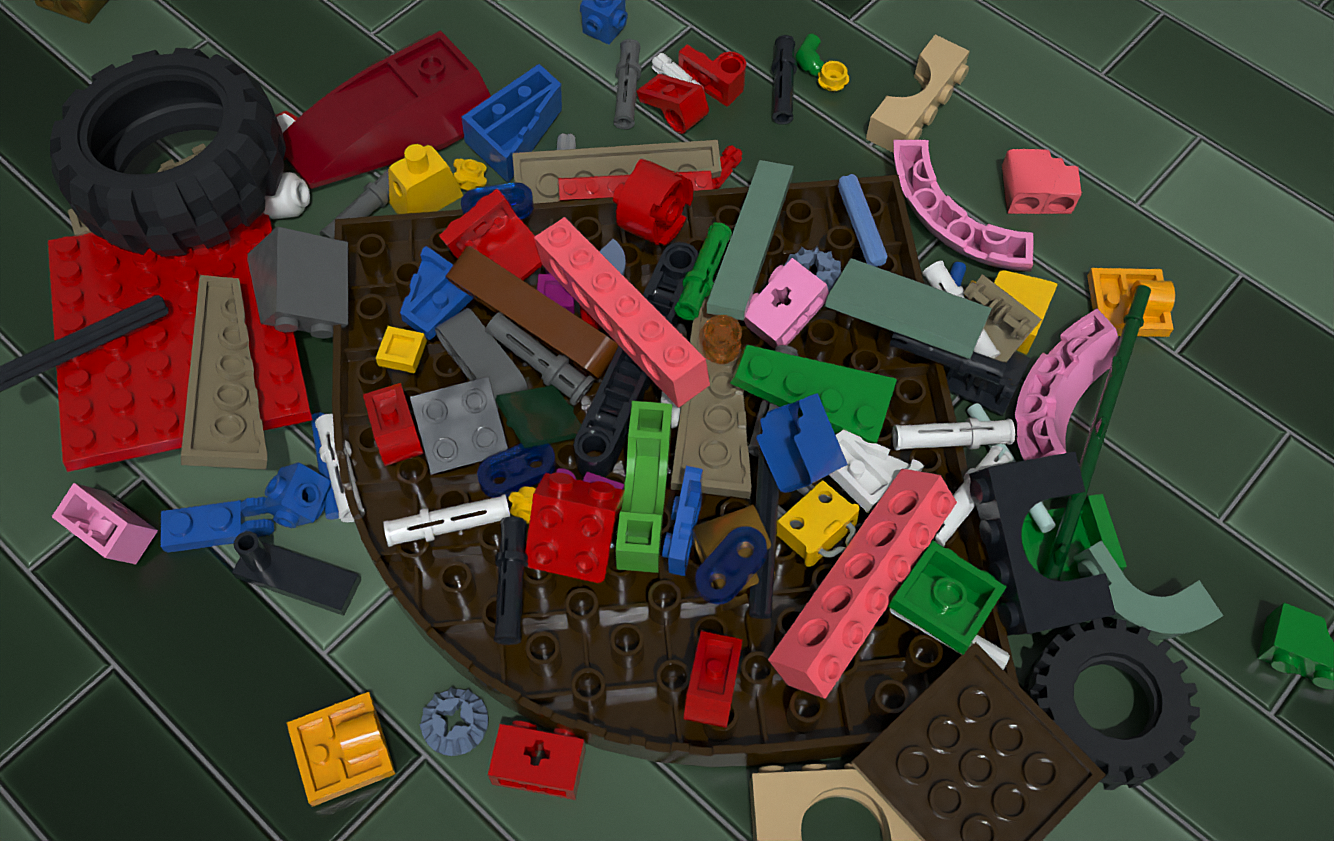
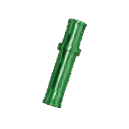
[674,223,732,320]

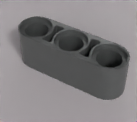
[434,308,528,409]

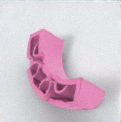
[893,140,1033,272]
[1015,308,1119,461]

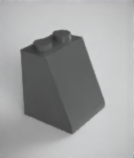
[248,227,348,338]

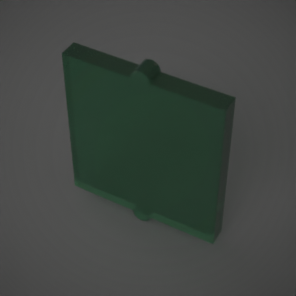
[495,385,581,448]

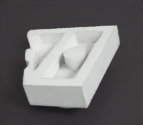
[829,430,924,513]

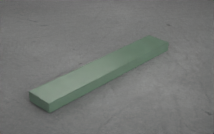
[707,160,794,320]

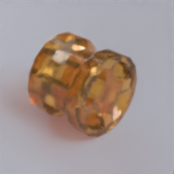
[702,315,742,364]

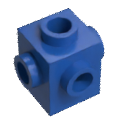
[580,0,628,45]
[262,462,331,528]

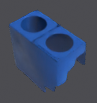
[756,393,848,493]

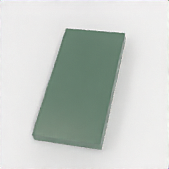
[825,258,992,359]

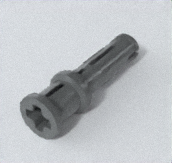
[485,312,595,406]

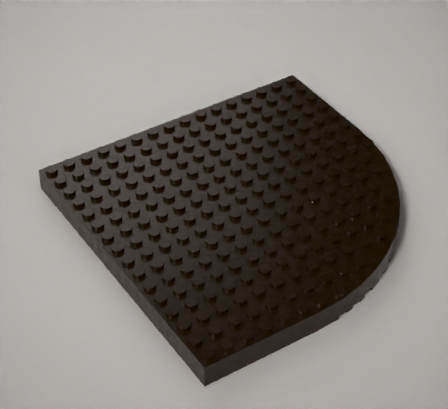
[332,175,1019,767]

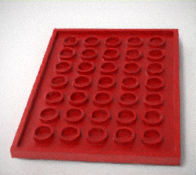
[48,213,312,472]

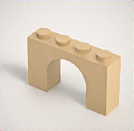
[749,763,921,841]

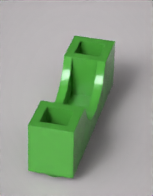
[616,401,672,573]

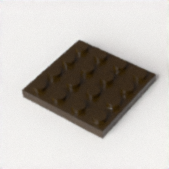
[850,642,1106,841]

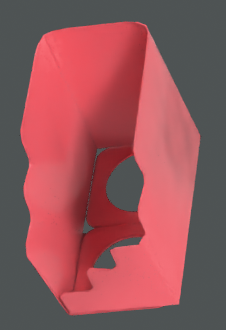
[1002,149,1082,214]

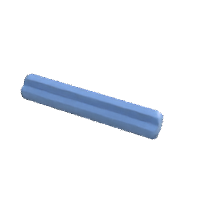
[838,174,888,267]

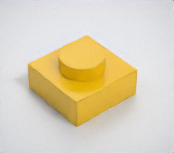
[376,326,427,373]

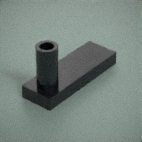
[232,531,361,616]

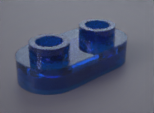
[461,182,534,219]
[477,439,556,498]
[695,526,767,605]

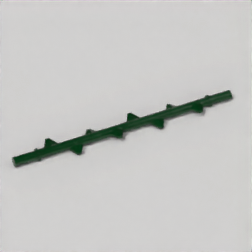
[1043,285,1151,581]

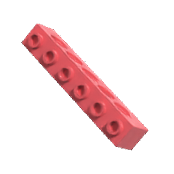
[534,217,710,408]
[768,469,957,699]

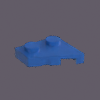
[400,246,473,340]
[662,466,703,576]

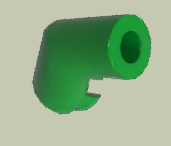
[796,34,825,76]

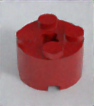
[613,158,694,245]

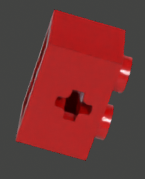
[488,721,586,800]

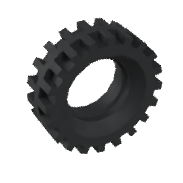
[1024,618,1200,790]

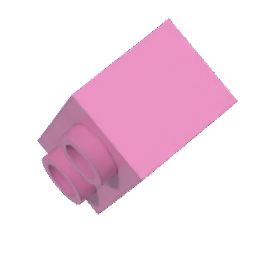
[744,258,829,349]
[52,483,158,564]

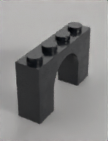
[969,451,1116,636]

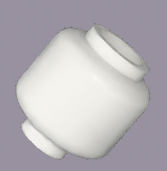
[263,172,310,219]

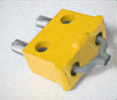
[777,480,859,567]

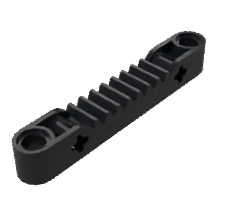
[574,242,698,478]

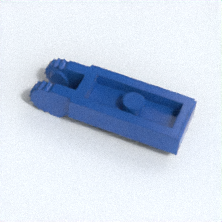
[161,497,274,553]

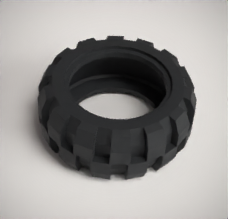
[50,48,286,257]

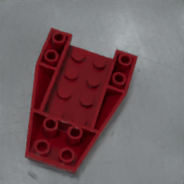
[283,30,491,189]

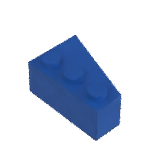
[462,64,562,183]

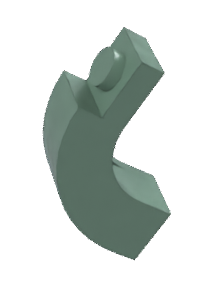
[1073,541,1223,640]

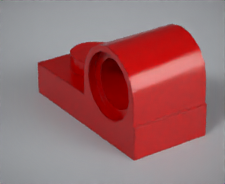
[678,44,747,107]
[636,74,709,134]
[363,383,424,466]
[683,631,743,728]

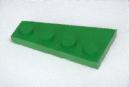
[730,345,897,444]

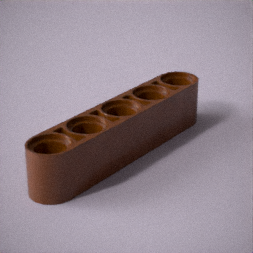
[445,246,619,380]

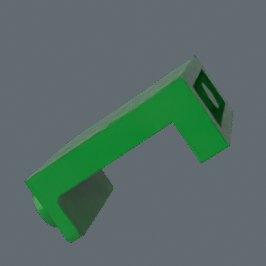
[1021,494,1127,581]

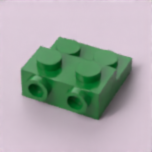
[888,541,1006,655]

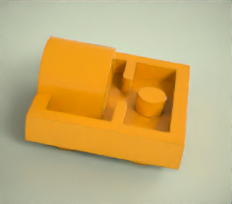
[1087,268,1175,337]
[287,692,396,807]

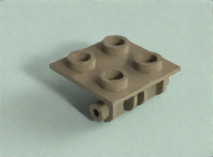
[963,274,1042,362]

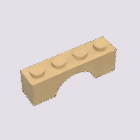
[866,34,970,153]

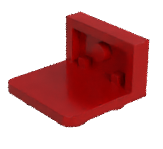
[439,189,542,281]
[525,473,625,583]

